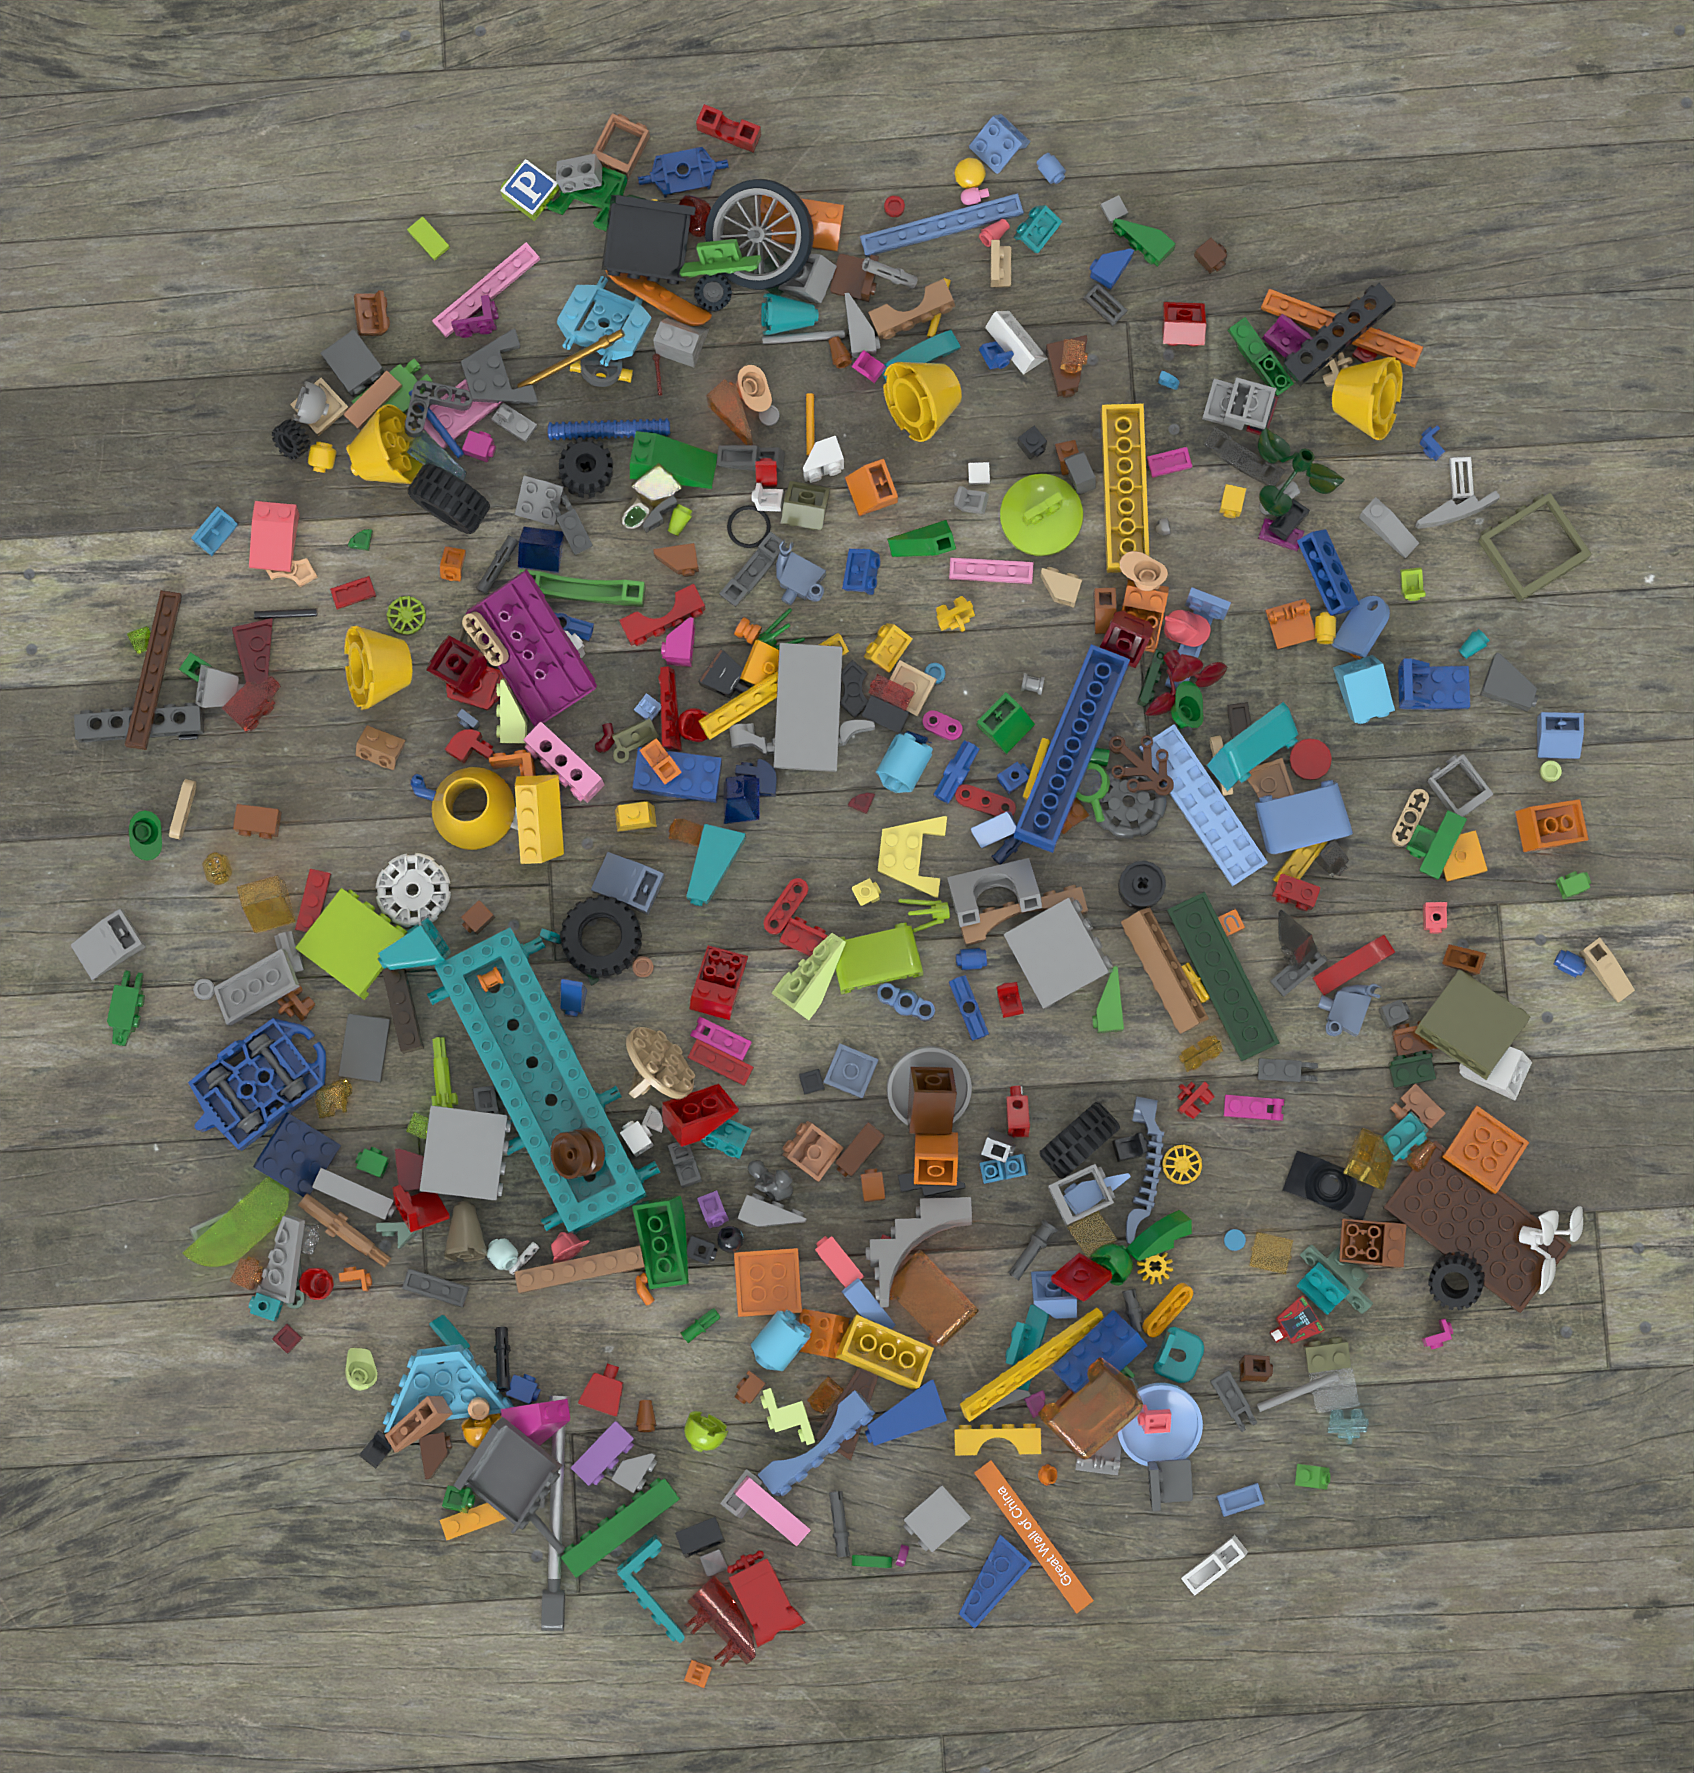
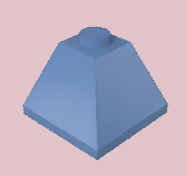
[1031,1270,1077,1319]

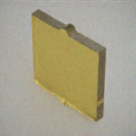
[632,463,682,509]
[1068,1211,1117,1258]
[1249,1232,1293,1275]

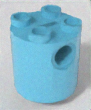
[876,733,933,793]
[751,1309,812,1371]

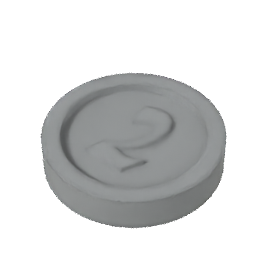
[759,405,780,426]

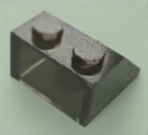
[1278,910,1317,969]

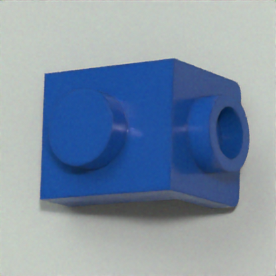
[979,341,1014,369]
[1420,425,1445,461]

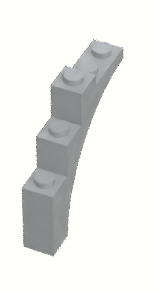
[866,1197,972,1307]

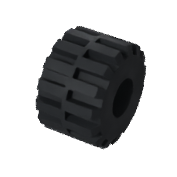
[559,438,613,498]

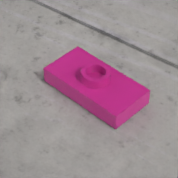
[1146,447,1192,478]

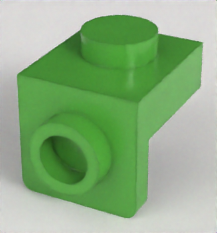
[1295,1464,1331,1489]

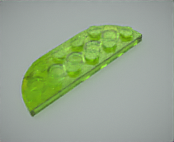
[182,1176,289,1267]

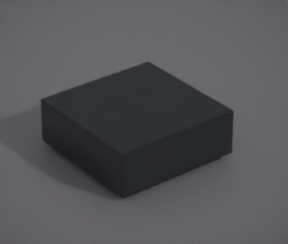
[799,1069,825,1095]

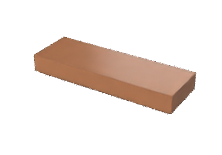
[343,371,402,430]

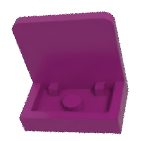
[451,295,499,338]

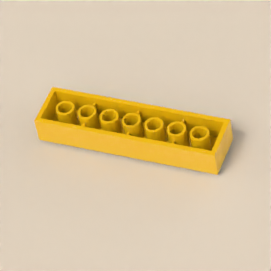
[1101,404,1149,573]

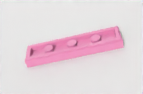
[949,558,1033,584]
[734,1476,811,1546]

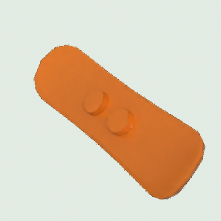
[605,270,712,326]

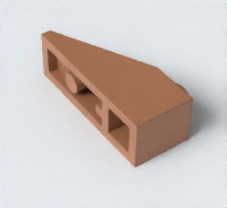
[385,1396,453,1453]

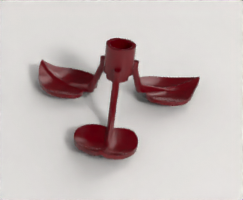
[1144,650,1228,716]

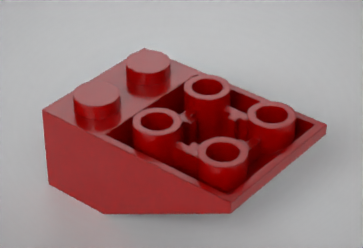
[689,945,748,1020]

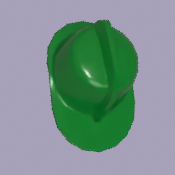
[1171,681,1204,729]
[128,810,162,861]

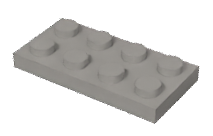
[213,949,300,1026]

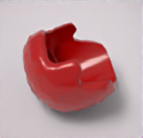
[677,708,709,742]

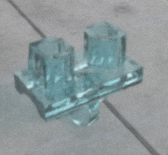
[1327,1409,1369,1445]

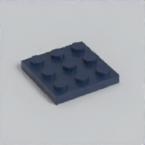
[253,1112,341,1197]

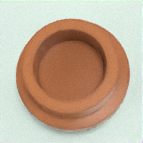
[632,956,654,978]

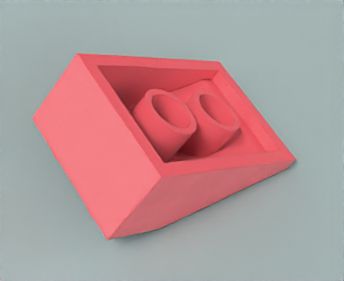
[249,501,299,572]

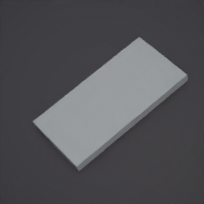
[773,643,842,772]

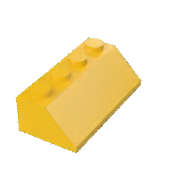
[515,775,564,864]
[835,1315,934,1390]

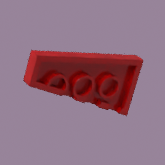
[658,666,682,752]

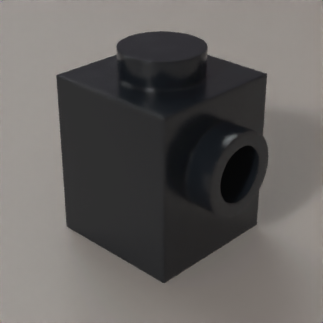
[1017,425,1047,459]

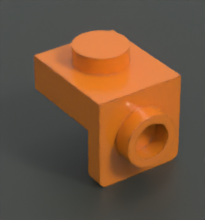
[339,1267,372,1291]

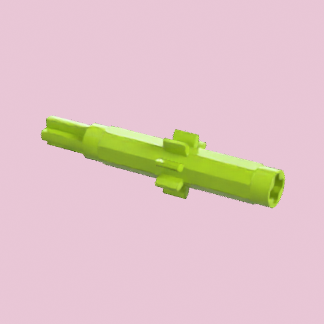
[431,1037,458,1108]

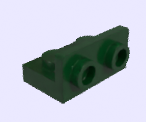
[1388,1050,1436,1088]

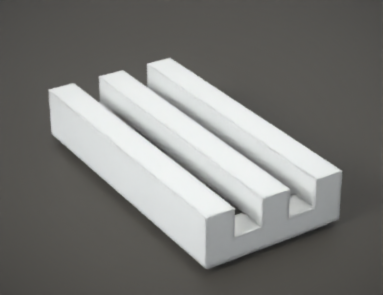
[1449,457,1474,500]

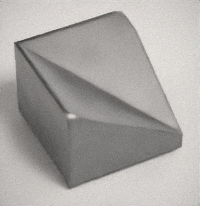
[700,1549,727,1577]

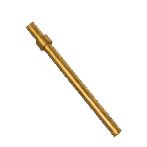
[517,329,625,388]

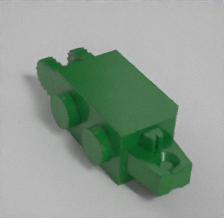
[107,970,145,1046]

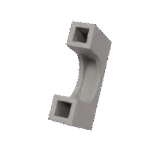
[947,858,1042,927]

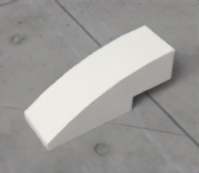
[1181,1535,1248,1596]

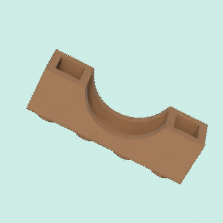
[868,279,955,340]

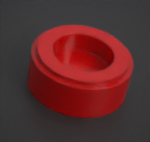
[884,196,905,218]

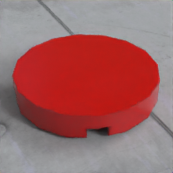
[1289,738,1332,780]

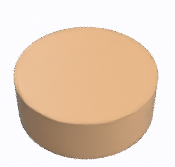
[468,1397,490,1420]

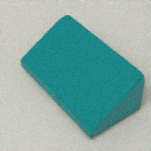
[429,1315,470,1349]

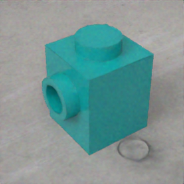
[248,1293,284,1322]

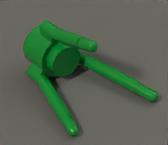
[756,608,805,650]

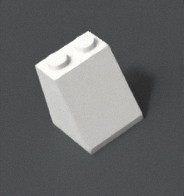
[1459,1047,1532,1100]

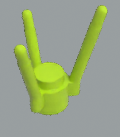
[898,899,950,932]

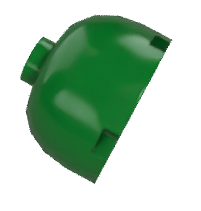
[1090,1243,1133,1286]

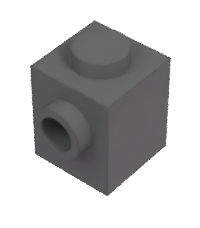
[1378,999,1410,1029]

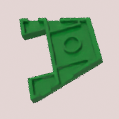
[546,166,628,231]

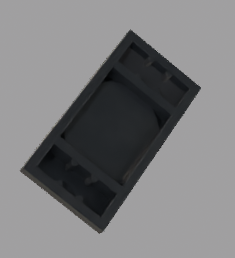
[1282,1151,1377,1220]

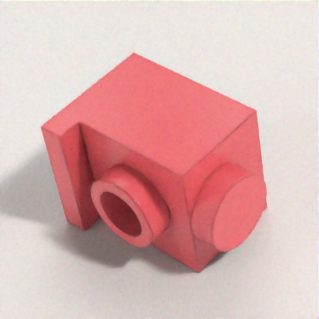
[1423,902,1447,934]

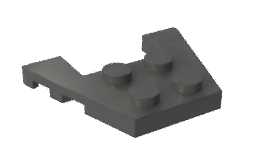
[461,329,538,405]

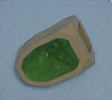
[620,493,653,529]

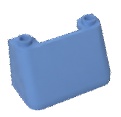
[1255,780,1353,854]

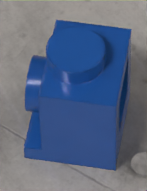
[997,761,1030,795]

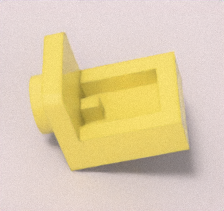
[852,878,881,906]

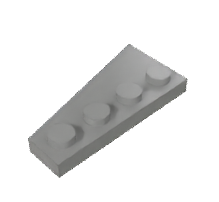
[256,1215,305,1304]

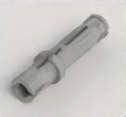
[862,258,918,288]

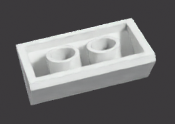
[985,311,1047,375]

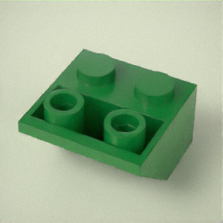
[976,692,1035,755]

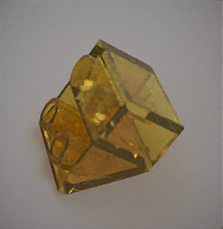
[1343,1128,1394,1190]

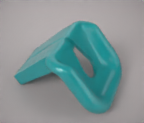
[1153,1326,1204,1383]

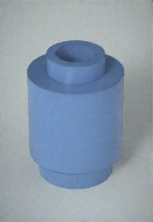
[1037,153,1066,184]

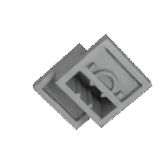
[1202,377,1276,430]

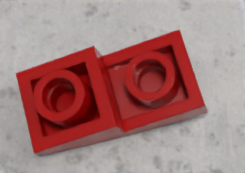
[755,458,777,487]

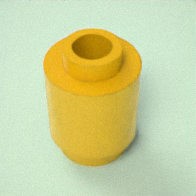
[1315,612,1336,644]

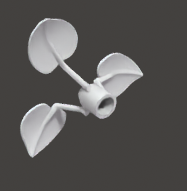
[1519,1206,1583,1294]

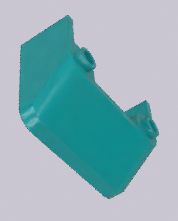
[1207,702,1299,791]

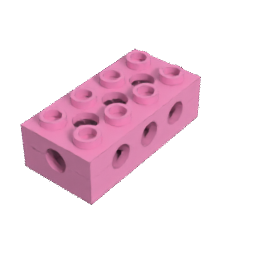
[523,722,604,803]

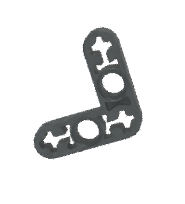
[405,380,473,438]

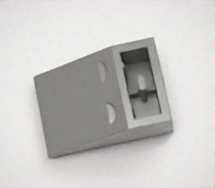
[71,909,146,981]

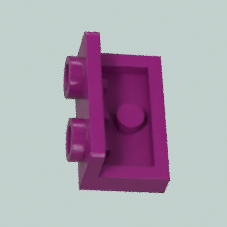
[1262,314,1313,358]

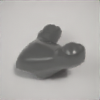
[748,1160,793,1202]

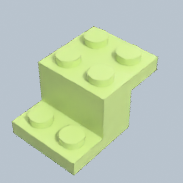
[760,1388,816,1445]

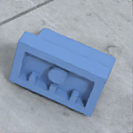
[969,114,1031,174]

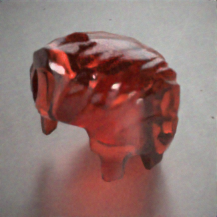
[678,195,711,237]

